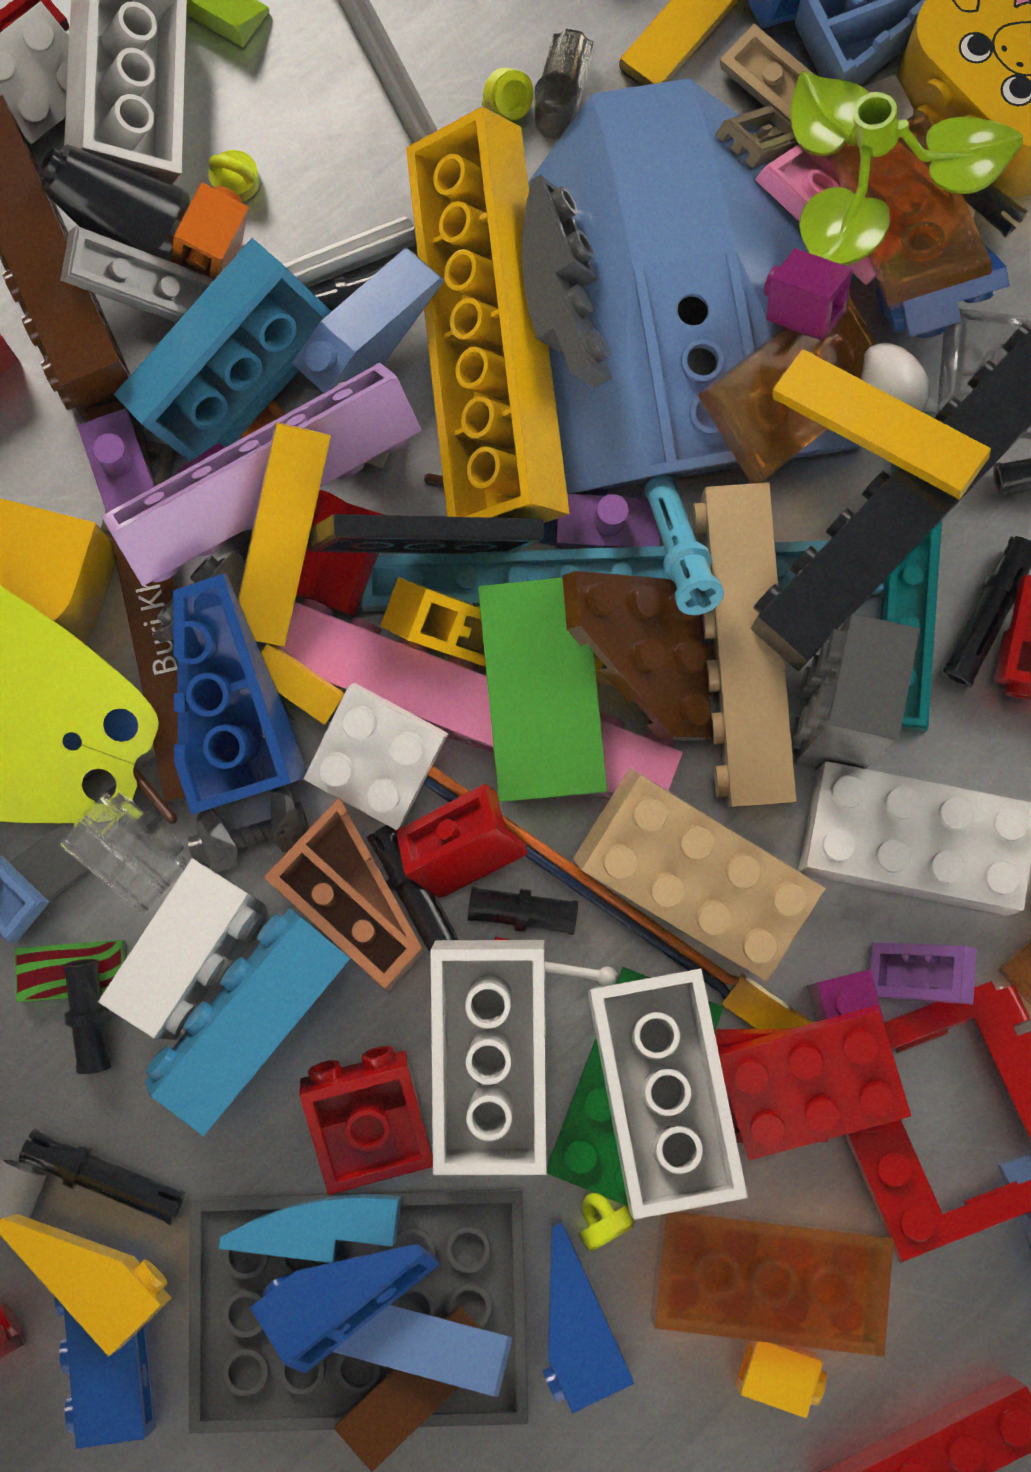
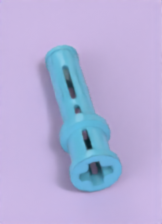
[644,475,724,615]

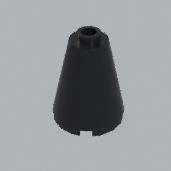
[38,144,190,259]

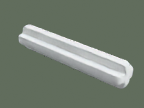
[283,216,416,288]

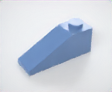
[292,248,445,393]

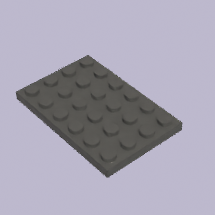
[189,1190,528,1434]

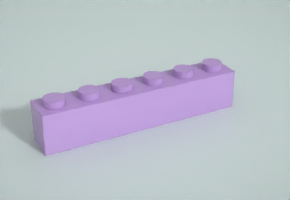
[101,363,422,586]

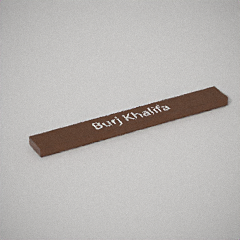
[85,401,186,805]

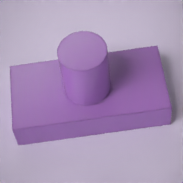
[77,408,155,513]
[555,494,660,549]
[870,942,977,1004]

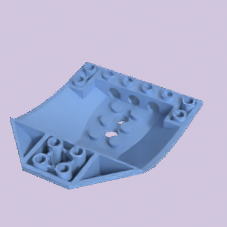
[528,78,862,494]

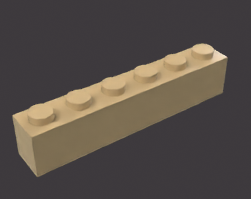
[693,482,797,808]

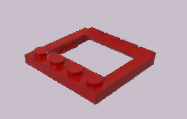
[845,981,1031,1263]

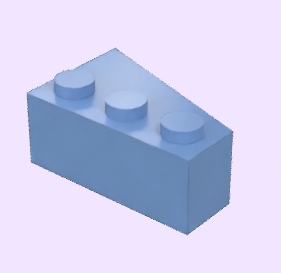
[795,0,925,86]

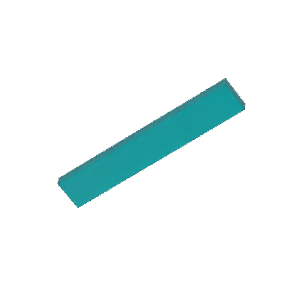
[880,463,942,733]

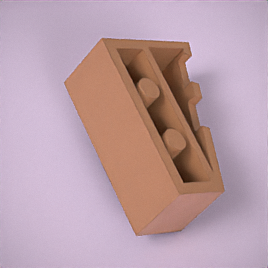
[264,798,425,993]

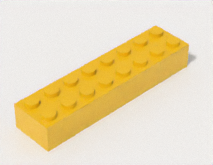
[406,106,570,523]

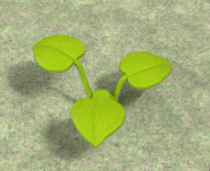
[791,71,1023,266]

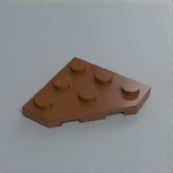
[562,571,713,741]

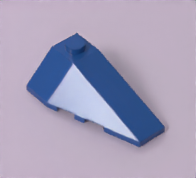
[173,573,307,815]

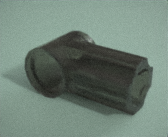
[534,28,595,139]

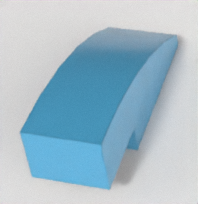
[219,1194,402,1263]

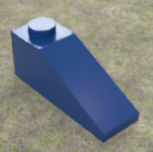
[542,1219,634,1414]
[250,1244,440,1373]

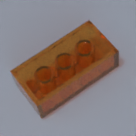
[650,1209,894,1357]

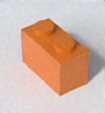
[172,182,249,279]

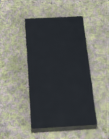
[306,514,544,554]

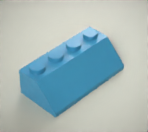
[114,238,331,461]
[144,908,351,1137]

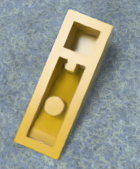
[380,577,486,667]
[0,1214,172,1356]

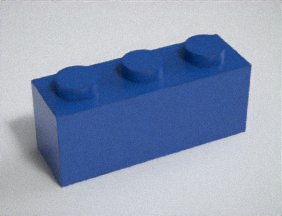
[54,1257,156,1449]

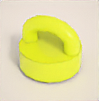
[482,67,534,121]
[208,150,260,202]
[578,1193,635,1252]

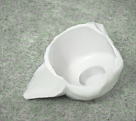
[861,342,938,414]

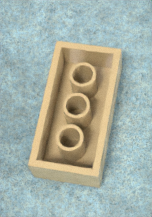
[573,767,825,982]

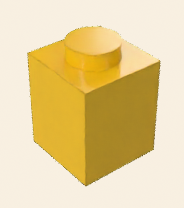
[735,1331,827,1418]

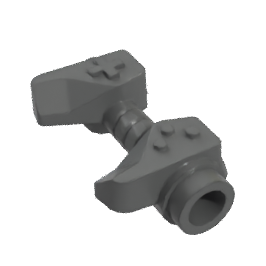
[188,787,309,873]

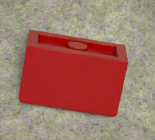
[296,490,383,617]
[396,783,528,898]

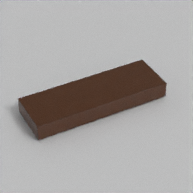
[333,1304,484,1472]

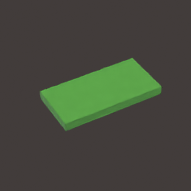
[478,578,607,802]

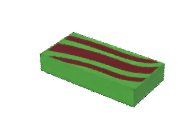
[15,940,127,1003]

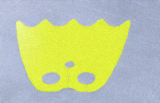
[0,586,159,823]

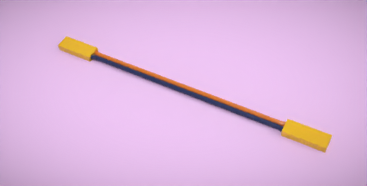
[261,643,813,1029]

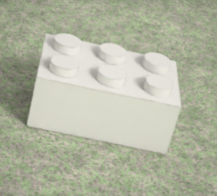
[98,858,264,1040]

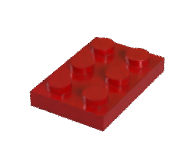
[718,1005,912,1160]

